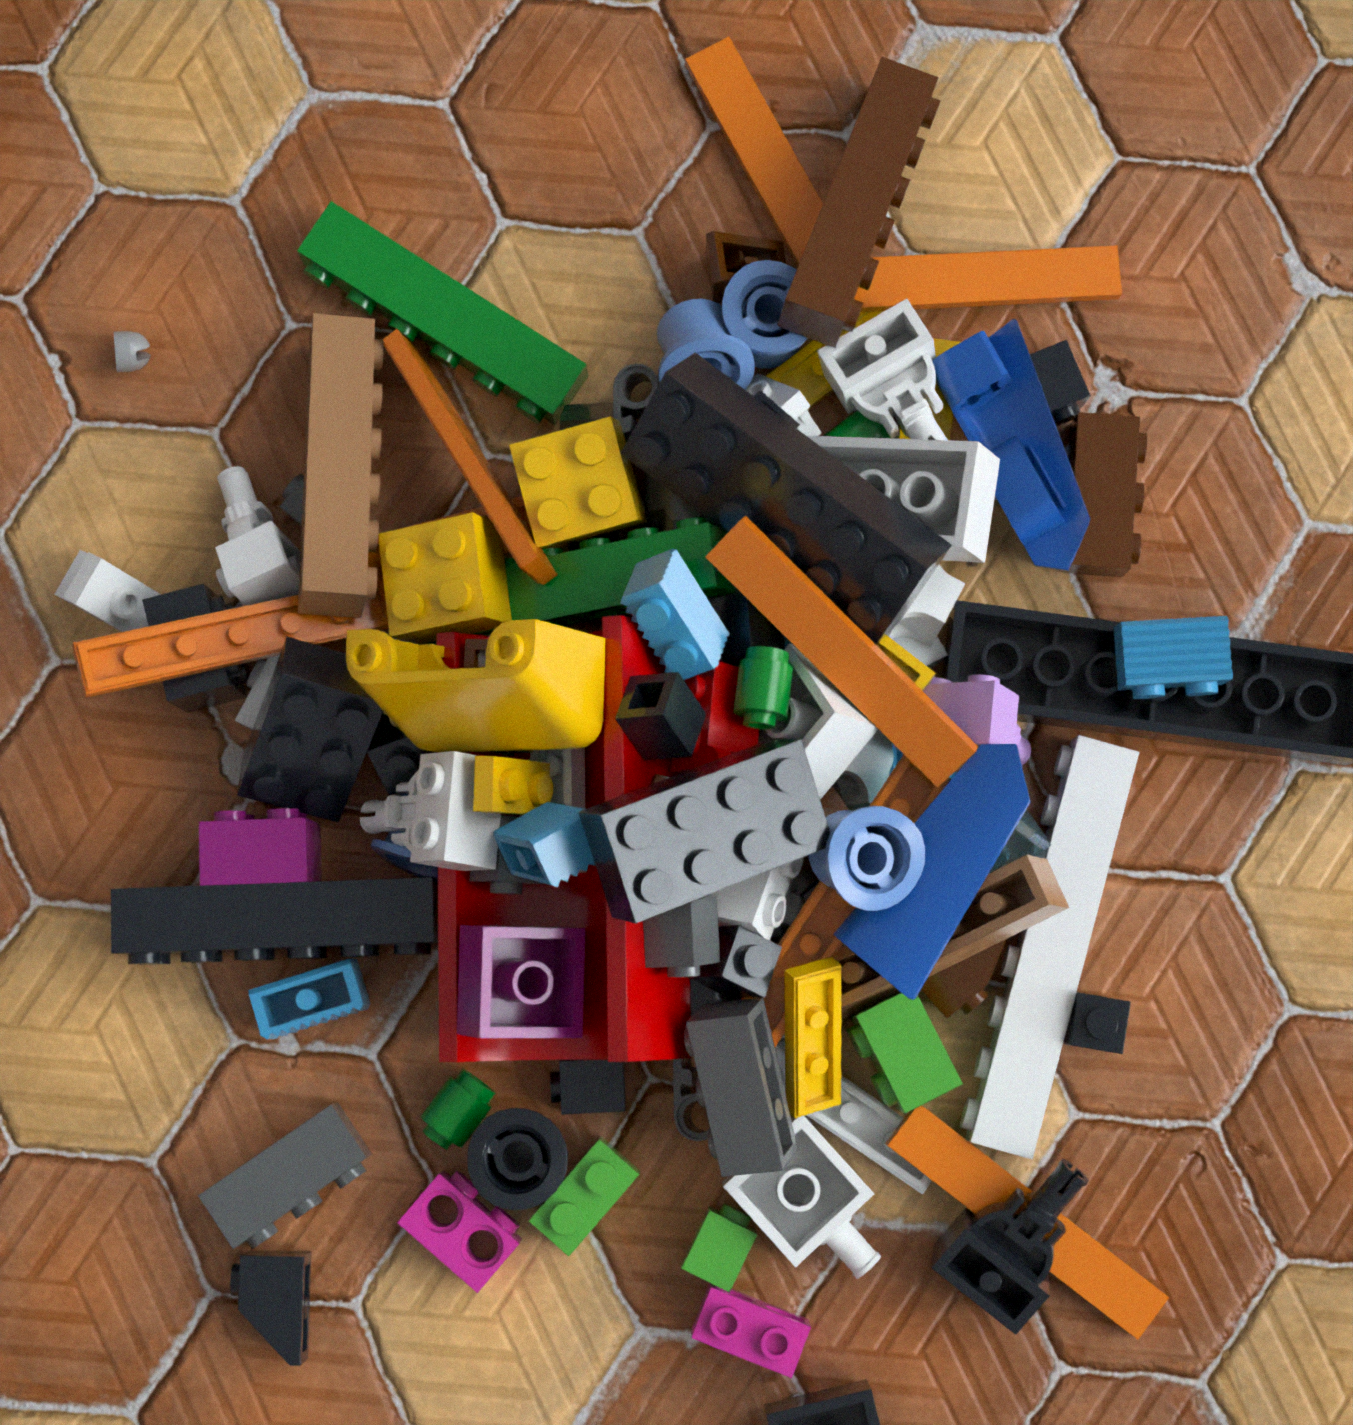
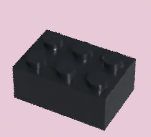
[237,636,383,823]

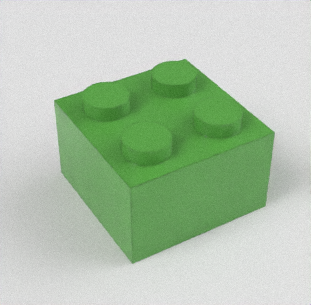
[846,991,963,1113]

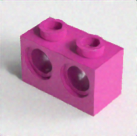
[397,1170,522,1293]
[691,1283,811,1378]

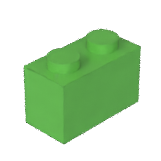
[529,1136,640,1256]

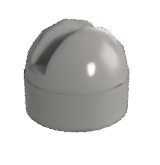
[114,331,151,372]

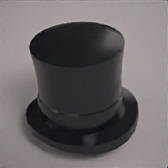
[467,1108,568,1210]

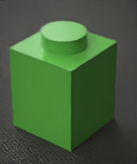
[681,1203,757,1293]

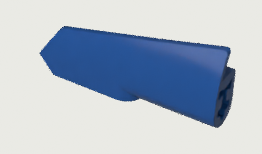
[933,319,1091,571]
[833,744,1031,1000]

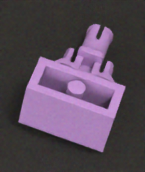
[893,674,1031,765]

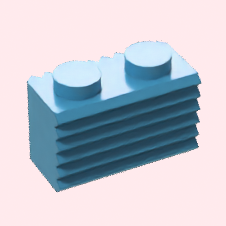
[620,549,730,680]
[1114,616,1233,699]
[493,801,595,887]
[248,958,371,1040]

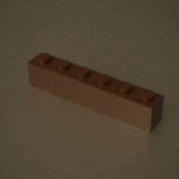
[777,56,941,348]

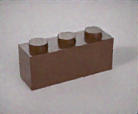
[1061,412,1147,577]

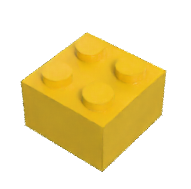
[509,416,647,549]
[378,512,512,645]

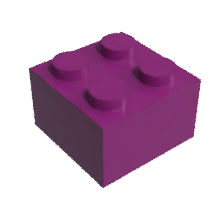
[199,808,322,886]
[457,925,585,1038]

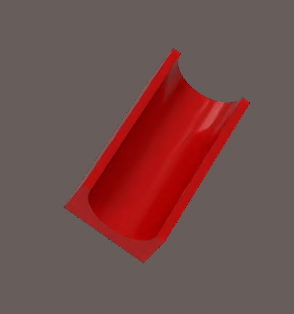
[437,615,691,1062]

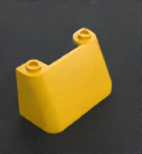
[346,619,606,752]

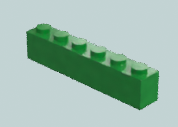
[297,201,588,426]
[427,517,735,645]

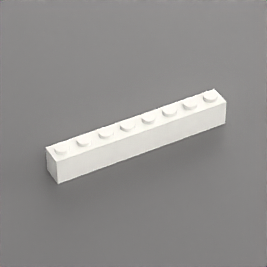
[960,735,1139,1160]

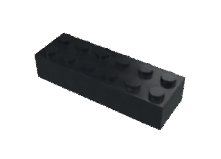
[621,353,952,645]
[111,877,438,965]

